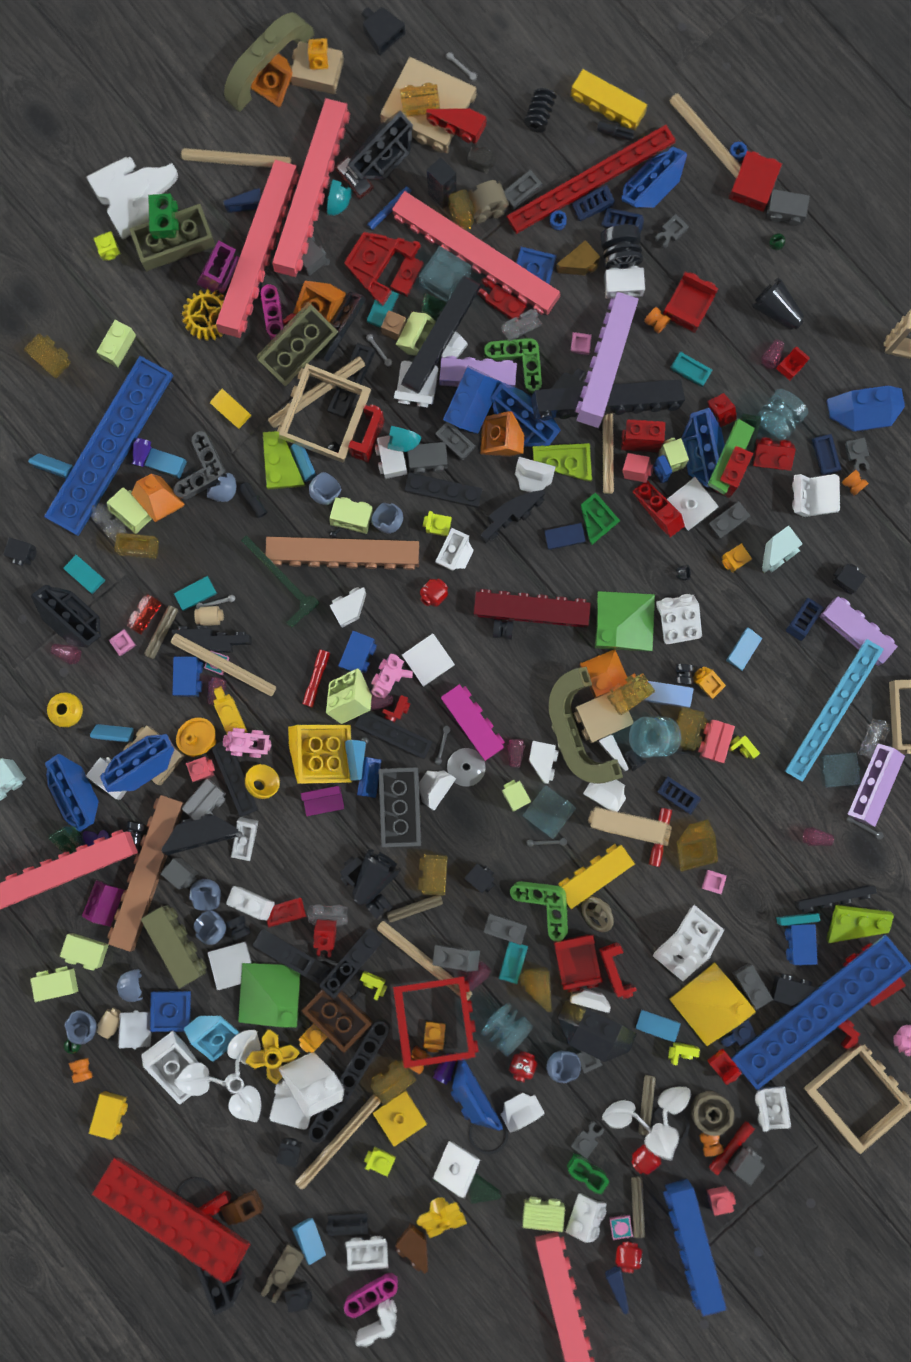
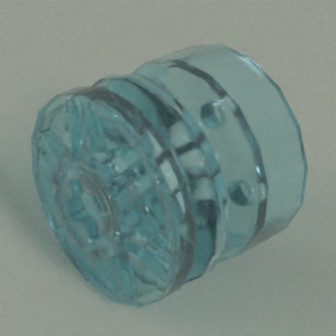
[756,389,808,440]
[629,717,681,758]
[481,1002,533,1056]

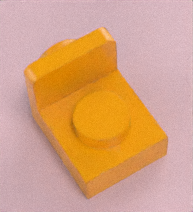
[308,39,328,70]
[722,543,752,572]
[693,666,726,699]
[423,1021,446,1052]
[298,1023,327,1053]

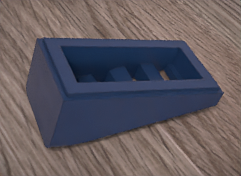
[572,185,614,221]
[224,188,262,213]
[602,208,644,233]
[786,598,824,641]
[657,777,701,815]
[605,1266,628,1314]

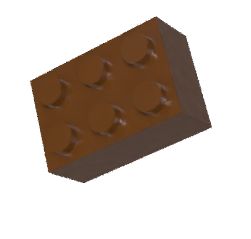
[302,990,373,1053]

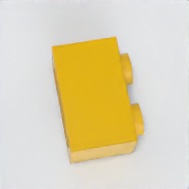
[89,1091,128,1140]

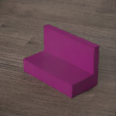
[301,786,345,816]
[82,880,124,927]

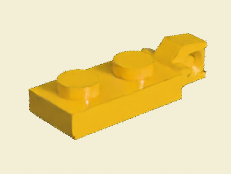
[213,686,247,734]

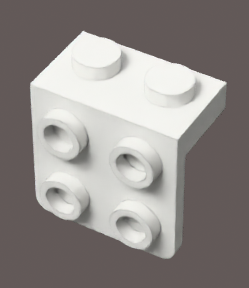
[394,361,438,407]
[792,474,840,517]
[656,594,702,644]
[270,1080,311,1130]
[356,1298,397,1347]

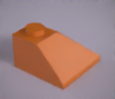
[251,54,293,107]
[293,281,346,323]
[480,411,524,456]
[131,474,185,522]
[580,649,630,699]

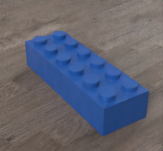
[663,1179,726,1316]

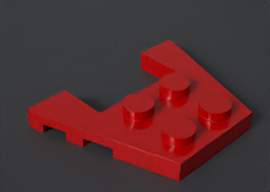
[344,232,421,306]

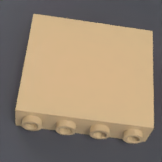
[380,57,476,153]

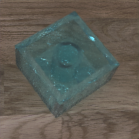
[419,246,471,302]

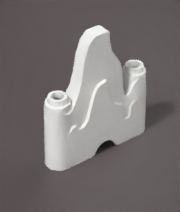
[86,157,178,239]

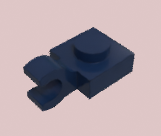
[720,1019,757,1047]

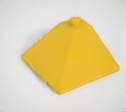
[288,725,352,784]
[669,962,756,1046]

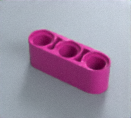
[261,284,284,340]
[344,1273,398,1318]

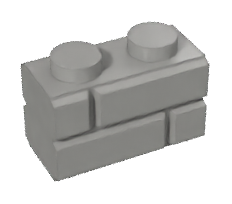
[181,778,226,820]

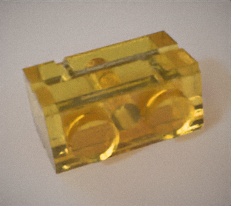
[400,83,440,117]
[449,189,474,230]
[24,333,71,379]
[115,533,159,559]
[607,673,655,716]
[671,707,707,751]
[418,855,448,895]
[370,1059,417,1105]

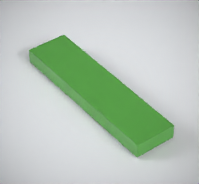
[708,419,755,494]

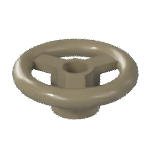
[581,897,614,932]

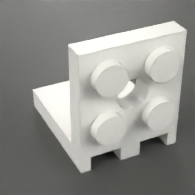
[653,905,724,981]

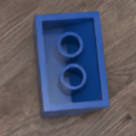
[443,366,502,434]

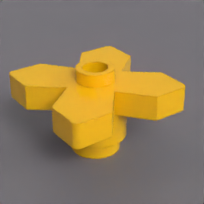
[246,1029,300,1084]
[419,1198,467,1238]

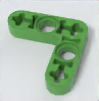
[484,338,542,394]
[510,881,568,942]

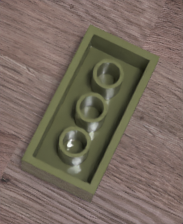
[130,204,216,271]
[256,302,338,387]
[141,905,207,988]

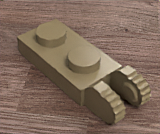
[261,1243,304,1303]

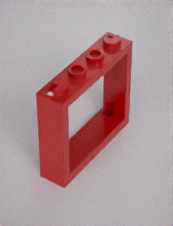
[393,977,479,1068]

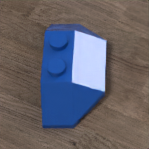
[622,147,687,207]
[491,382,561,446]
[827,386,905,432]
[681,408,725,487]
[100,734,174,792]
[45,754,99,832]
[451,1059,503,1131]

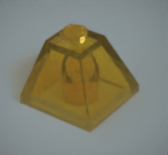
[676,820,718,872]
[520,967,552,1012]

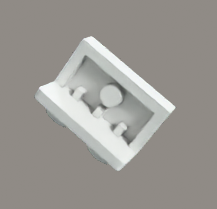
[755,1086,791,1132]
[566,1193,606,1242]
[346,1236,388,1271]

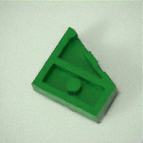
[581,492,620,545]

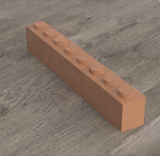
[265,537,420,570]
[108,795,185,952]

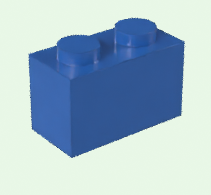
[339,631,377,673]
[173,657,203,697]
[785,923,817,965]

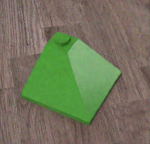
[595,591,655,651]
[239,963,300,1028]

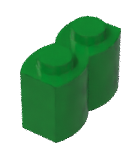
[567,1153,609,1194]

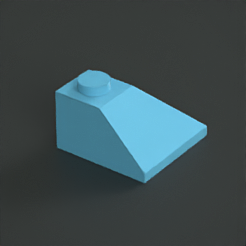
[184,1016,240,1062]

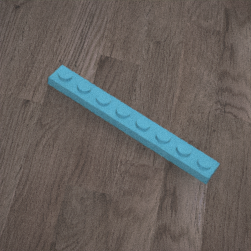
[785,639,884,782]

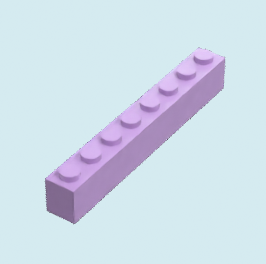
[575,292,639,428]

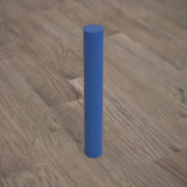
[367,186,411,230]

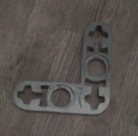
[174,431,226,500]

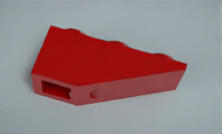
[426,108,486,144]
[632,481,685,537]

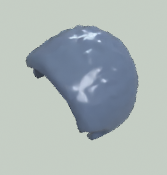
[309,472,341,505]
[207,473,236,502]
[371,503,403,534]
[189,879,221,911]
[193,910,226,945]
[117,969,143,1002]
[65,1011,97,1045]
[547,1051,581,1083]

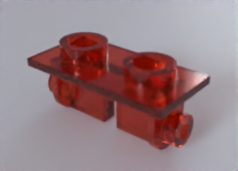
[126,594,162,634]

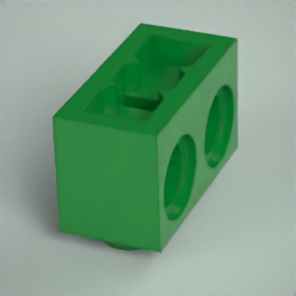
[148,193,179,239]

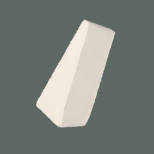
[597,735,629,771]
[231,817,258,861]

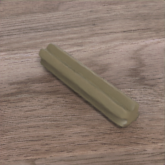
[144,605,178,659]
[387,895,443,922]
[639,1075,655,1135]
[631,1176,645,1238]

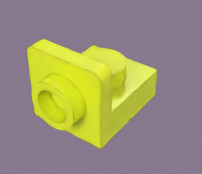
[94,231,120,261]
[423,511,452,537]
[728,736,760,759]
[360,971,387,1000]
[668,1042,700,1065]
[364,1147,396,1176]

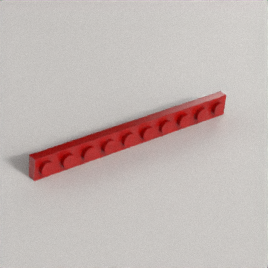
[507,125,676,234]

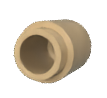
[195,606,224,626]
[96,1008,122,1039]

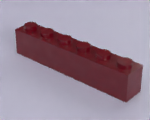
[474,589,591,628]

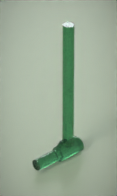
[241,535,320,628]

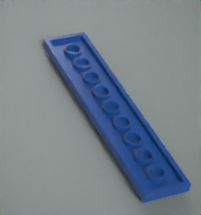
[44,356,174,536]
[731,935,911,1090]

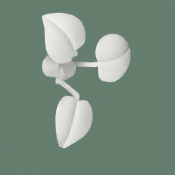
[175,1030,261,1122]
[602,1087,691,1160]

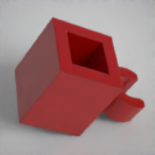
[314,919,337,957]

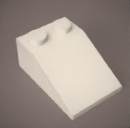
[141,1031,210,1105]
[279,1052,344,1118]

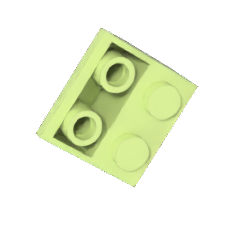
[326,668,372,724]

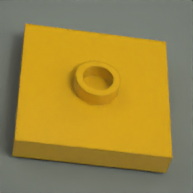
[373,1090,427,1147]

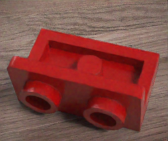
[753,437,796,471]

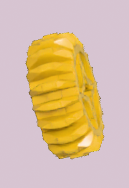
[182,289,225,341]

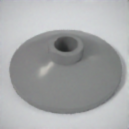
[447,748,485,786]

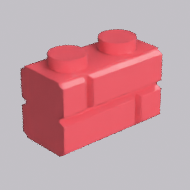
[698,720,735,764]

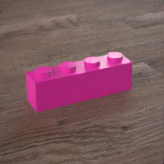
[441,684,505,761]

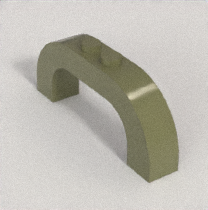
[224,12,314,112]
[549,667,623,784]

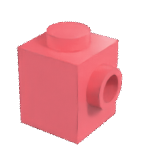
[623,453,653,483]
[186,757,215,782]
[706,1186,736,1216]

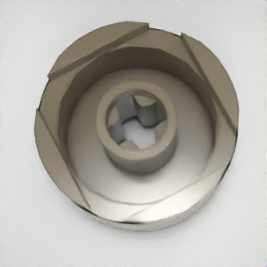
[466,180,508,223]
[691,1091,734,1136]

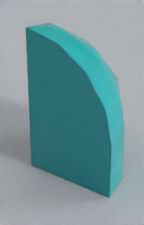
[327,179,352,215]
[388,426,421,452]

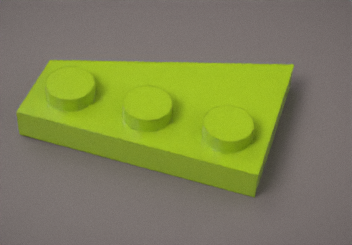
[263,431,305,489]
[533,443,592,482]
[826,905,894,943]

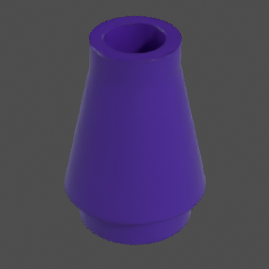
[132,438,152,467]
[433,1053,457,1085]

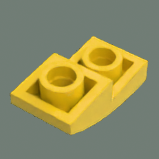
[210,389,251,429]

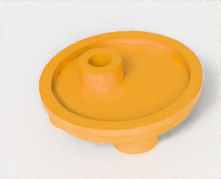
[176,718,216,757]

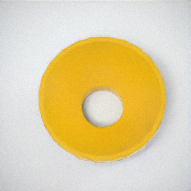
[47,693,83,728]
[245,764,280,799]

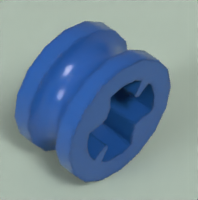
[729,142,747,162]
[550,210,567,230]

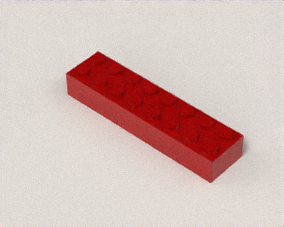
[92,1158,251,1282]

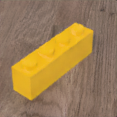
[571,69,647,130]
[558,844,635,909]

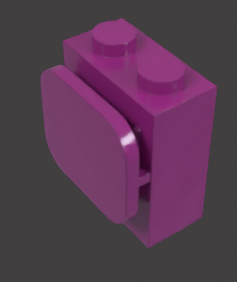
[197,240,240,294]

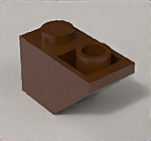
[220,1189,264,1226]
[395,1223,428,1274]

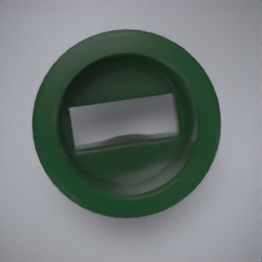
[769,233,785,250]
[64,1039,81,1054]

